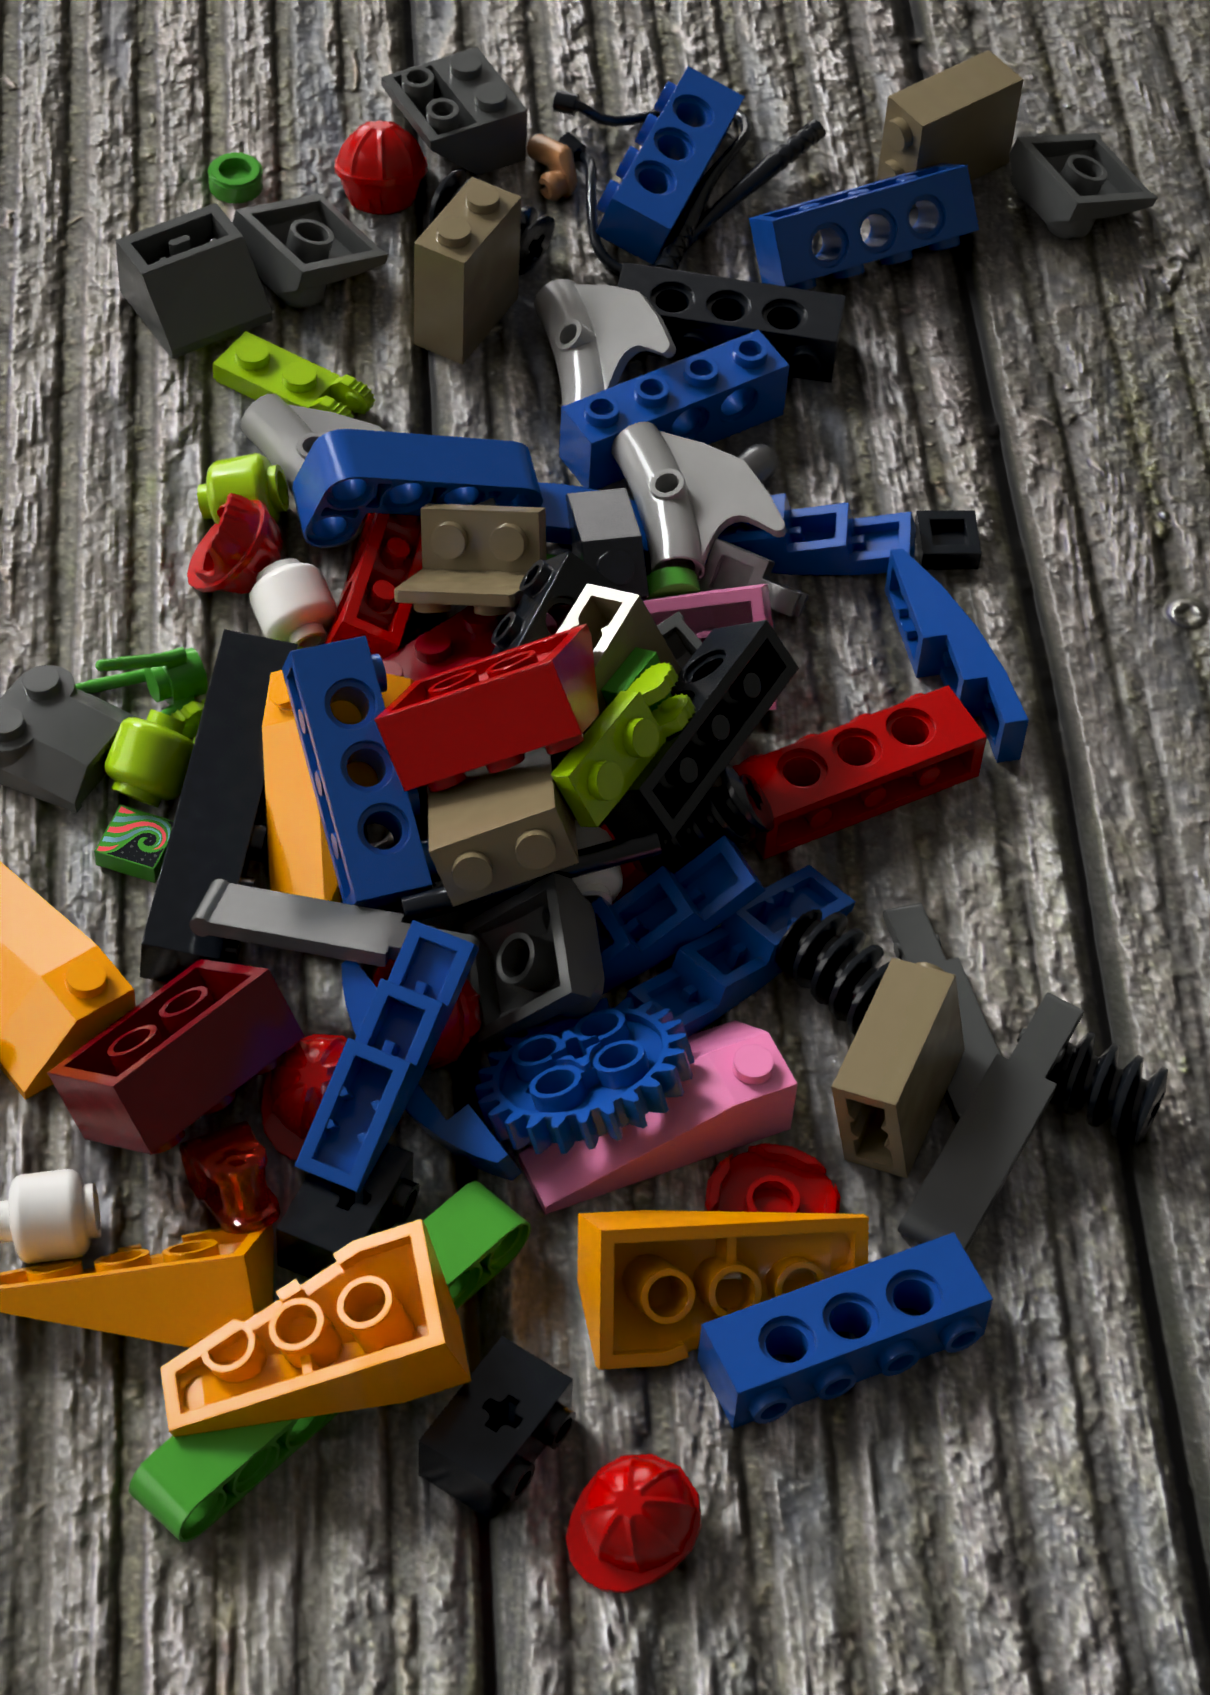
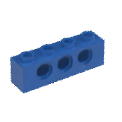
[596,66,745,264]
[749,163,979,290]
[559,330,789,490]
[282,635,437,909]
[697,1232,993,1429]

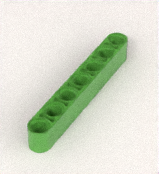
[128,1181,531,1542]

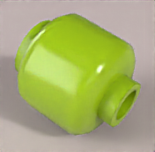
[197,453,289,524]
[104,709,194,808]

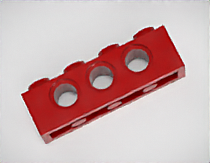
[325,513,422,659]
[732,685,987,860]

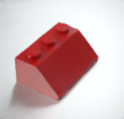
[374,623,599,792]

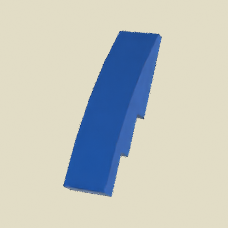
[705,493,916,575]
[884,548,1029,763]
[538,835,766,1025]
[626,865,856,1037]
[294,920,479,1193]

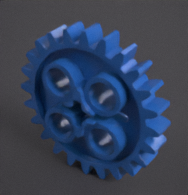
[475,997,695,1154]

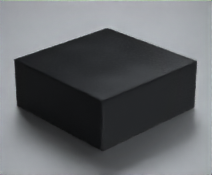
[915,510,982,570]

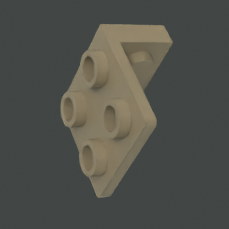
[394,503,547,616]

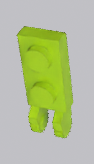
[213,331,376,418]
[551,662,696,827]

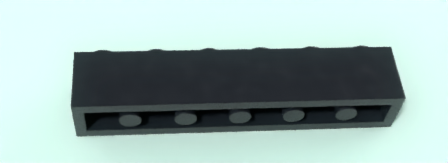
[140,629,298,983]

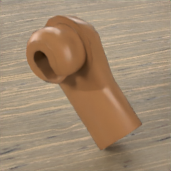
[527,134,578,201]

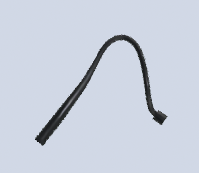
[553,90,752,270]
[558,119,826,275]

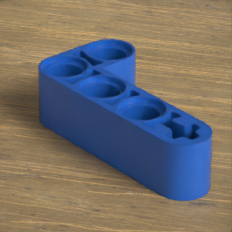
[292,429,543,548]

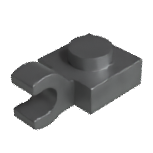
[699,539,809,617]

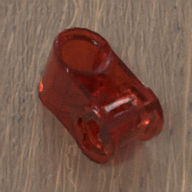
[179,1121,281,1234]

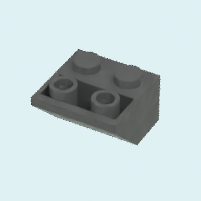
[381,47,527,176]
[115,203,272,359]

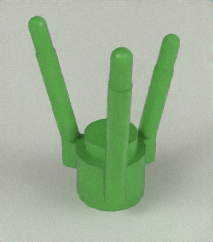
[75,647,208,716]

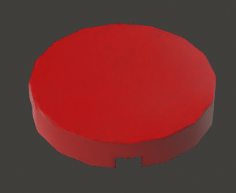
[704,1143,841,1214]

